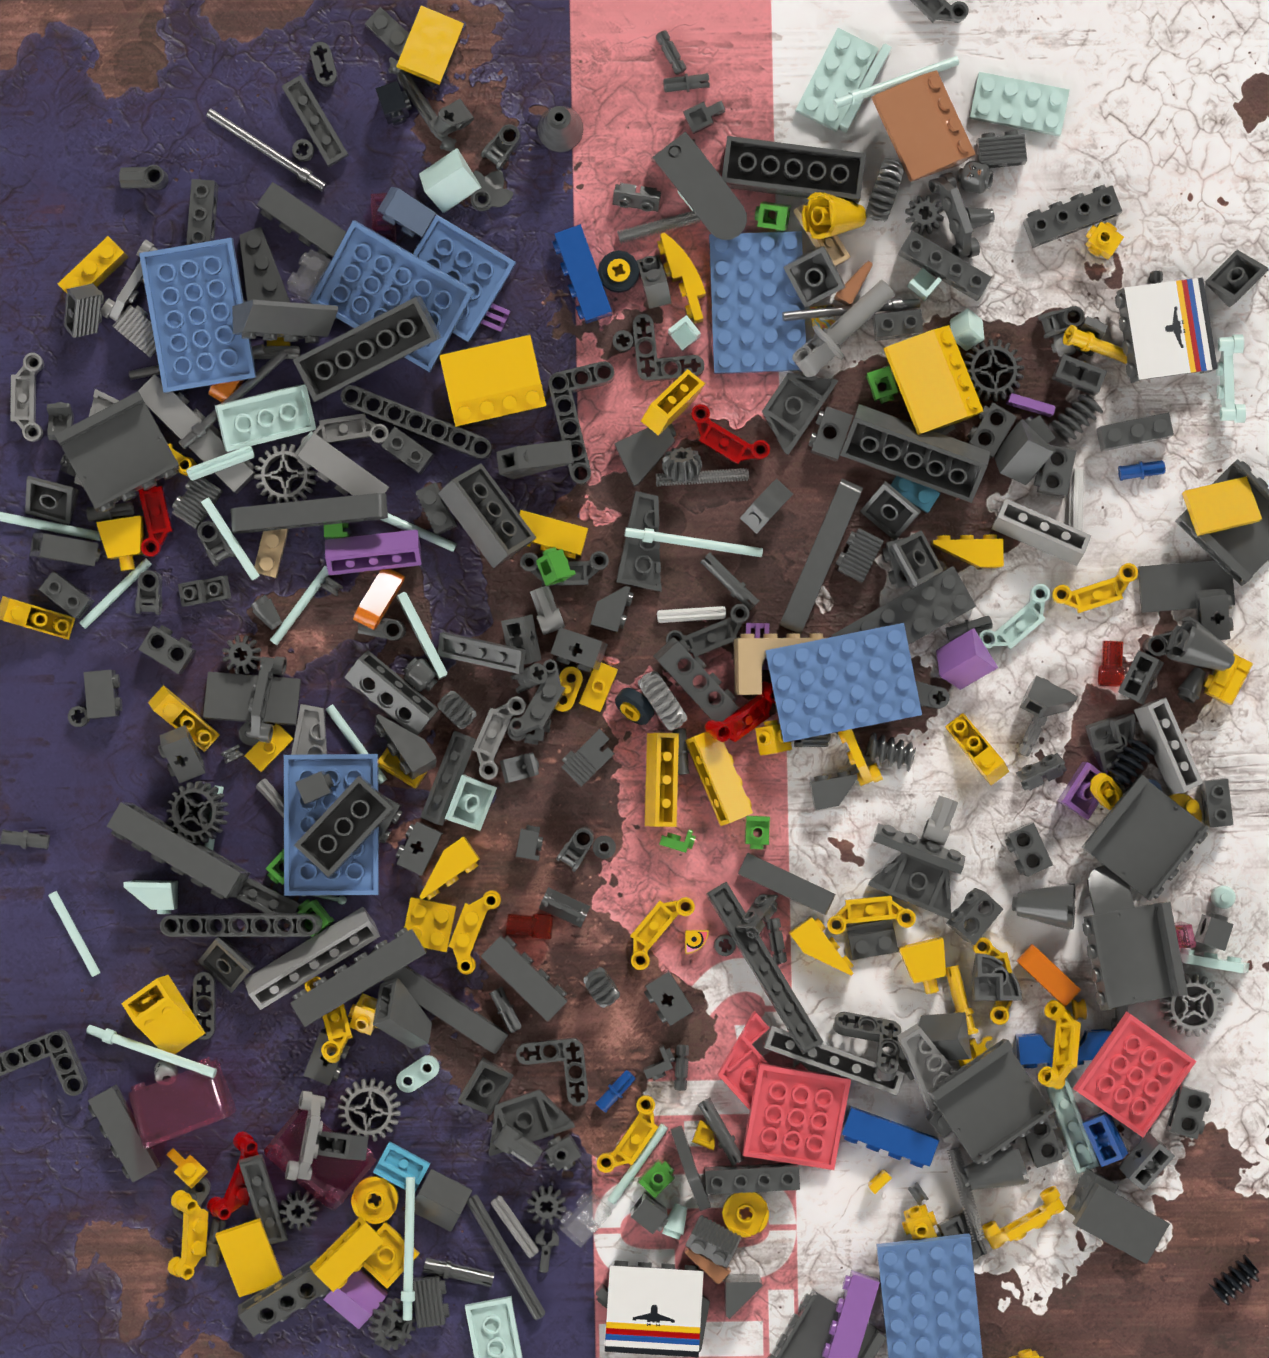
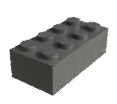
[294,776,395,878]

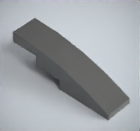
[738,853,836,915]

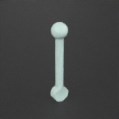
[303,895,347,905]

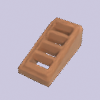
[833,261,873,306]
[684,1246,731,1284]

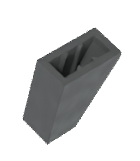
[614,423,677,487]
[29,533,100,566]
[373,978,432,1049]

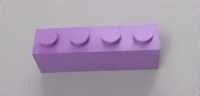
[325,529,421,575]
[822,1270,880,1358]

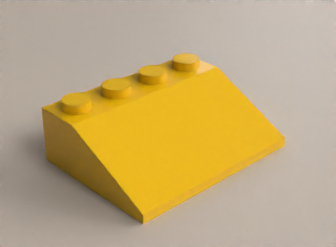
[883,325,983,435]
[439,335,546,427]

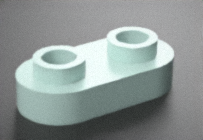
[396,1055,440,1093]

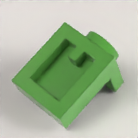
[659,829,696,853]

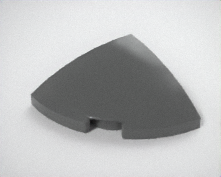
[1085,713,1136,772]
[972,953,1022,1001]

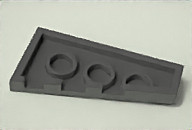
[239,227,290,302]
[616,491,662,592]

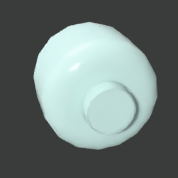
[1210,885,1236,909]

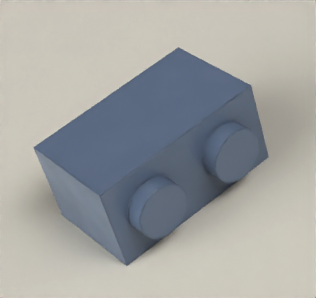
[377,187,436,238]

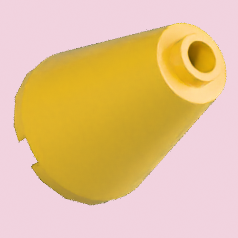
[802,192,867,239]

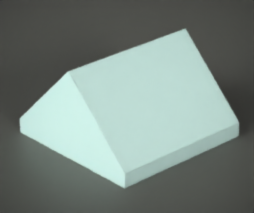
[419,148,482,213]
[445,775,497,831]

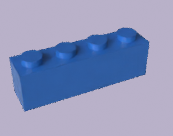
[552,224,612,324]
[841,1106,940,1168]

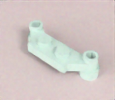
[1216,334,1246,423]
[979,584,1050,649]

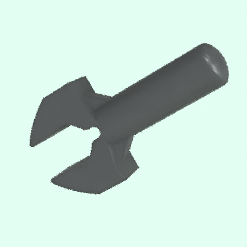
[535,1227,559,1273]

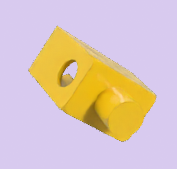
[96,516,145,571]
[898,937,946,994]

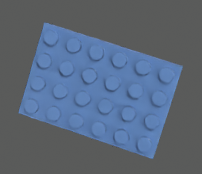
[310,220,475,372]
[709,231,806,374]
[139,238,257,393]
[765,623,922,742]
[284,754,379,896]
[876,1233,983,1358]

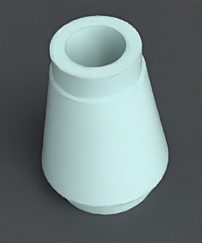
[662,1203,688,1240]

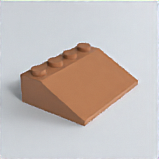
[871,70,976,182]

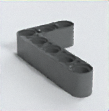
[548,361,615,485]
[0,1029,88,1096]

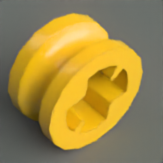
[1072,999,1087,1021]

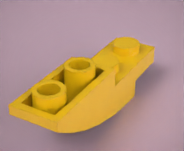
[657,233,706,324]

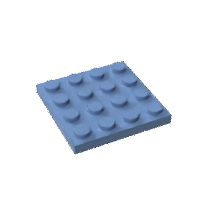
[413,214,516,343]

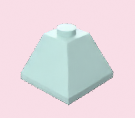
[124,880,178,914]

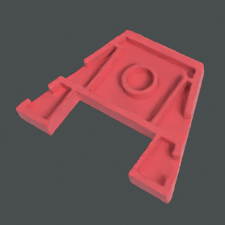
[717,1011,808,1109]

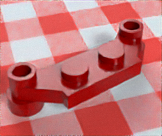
[691,404,770,465]
[138,486,173,557]
[705,681,776,742]
[207,1131,259,1220]

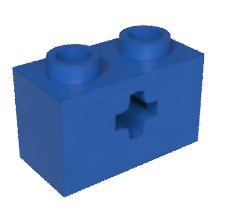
[1082,1112,1128,1167]

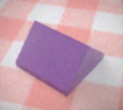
[936,628,998,690]
[1058,762,1102,820]
[323,1269,389,1329]

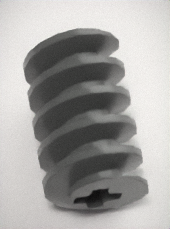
[1051,394,1103,443]
[865,732,916,772]

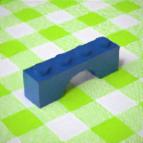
[1015,1028,1112,1068]

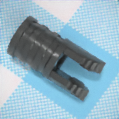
[511,663,547,693]

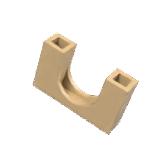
[734,633,825,695]

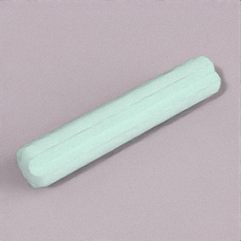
[187,446,255,480]

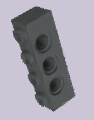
[186,179,219,245]
[898,230,992,301]
[653,637,739,721]
[344,650,439,736]
[704,1163,800,1195]
[238,1257,331,1337]

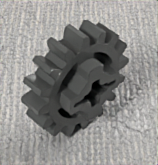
[368,1298,416,1350]

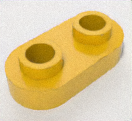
[555,667,583,712]
[1090,773,1123,810]

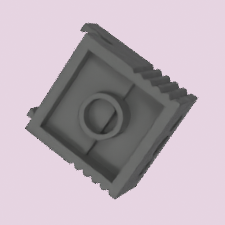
[562,729,615,787]

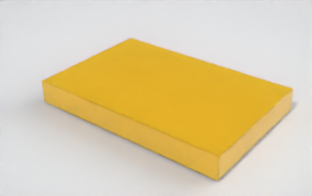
[396,6,464,85]
[1182,476,1262,536]
[215,1218,283,1297]

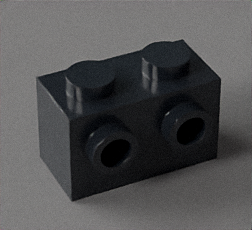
[375,81,412,126]

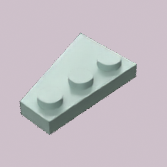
[1180,948,1250,973]

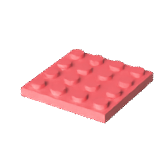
[1073,1011,1197,1138]
[742,1063,851,1170]

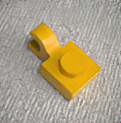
[166,1148,208,1189]

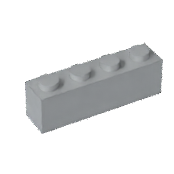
[294,431,389,496]
[991,498,1092,566]
[1134,697,1203,795]

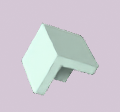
[907,268,942,301]
[950,308,984,351]
[668,315,701,351]

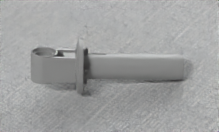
[792,280,895,377]

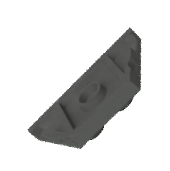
[762,373,838,456]
[868,853,952,919]
[489,1089,575,1156]

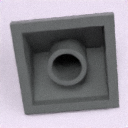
[783,246,846,308]
[1205,250,1269,308]
[994,419,1056,485]
[25,476,80,525]
[860,481,921,541]
[889,530,943,588]
[198,937,256,993]
[919,1012,972,1061]
[457,1057,514,1115]
[414,1168,472,1232]
[725,1274,763,1319]

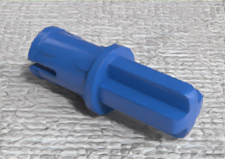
[1118,460,1166,481]
[595,1070,636,1113]

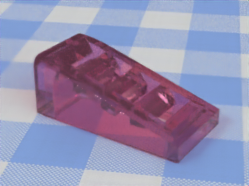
[371,193,397,242]
[1175,921,1196,948]

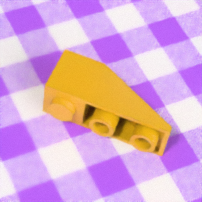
[931,534,1004,568]
[0,596,75,640]
[148,685,220,752]
[945,713,1009,786]
[419,836,480,900]
[788,916,854,976]

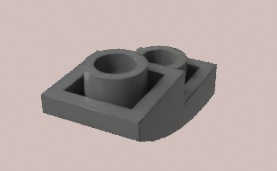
[178,576,231,607]

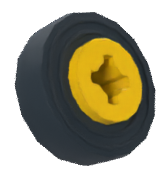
[598,250,640,293]
[615,688,655,725]

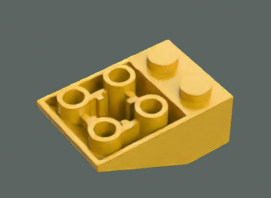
[121,975,205,1054]

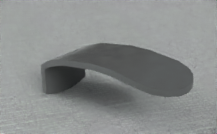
[651,132,747,240]
[1087,865,1135,915]

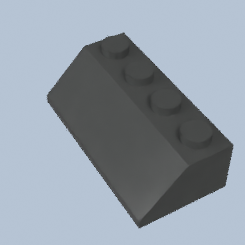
[232,300,338,343]
[438,463,536,568]

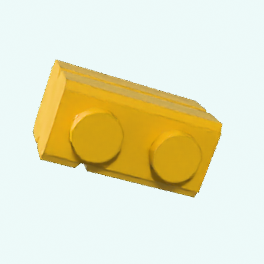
[1203,654,1253,705]

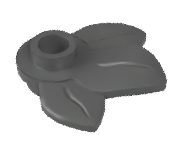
[471,170,513,211]

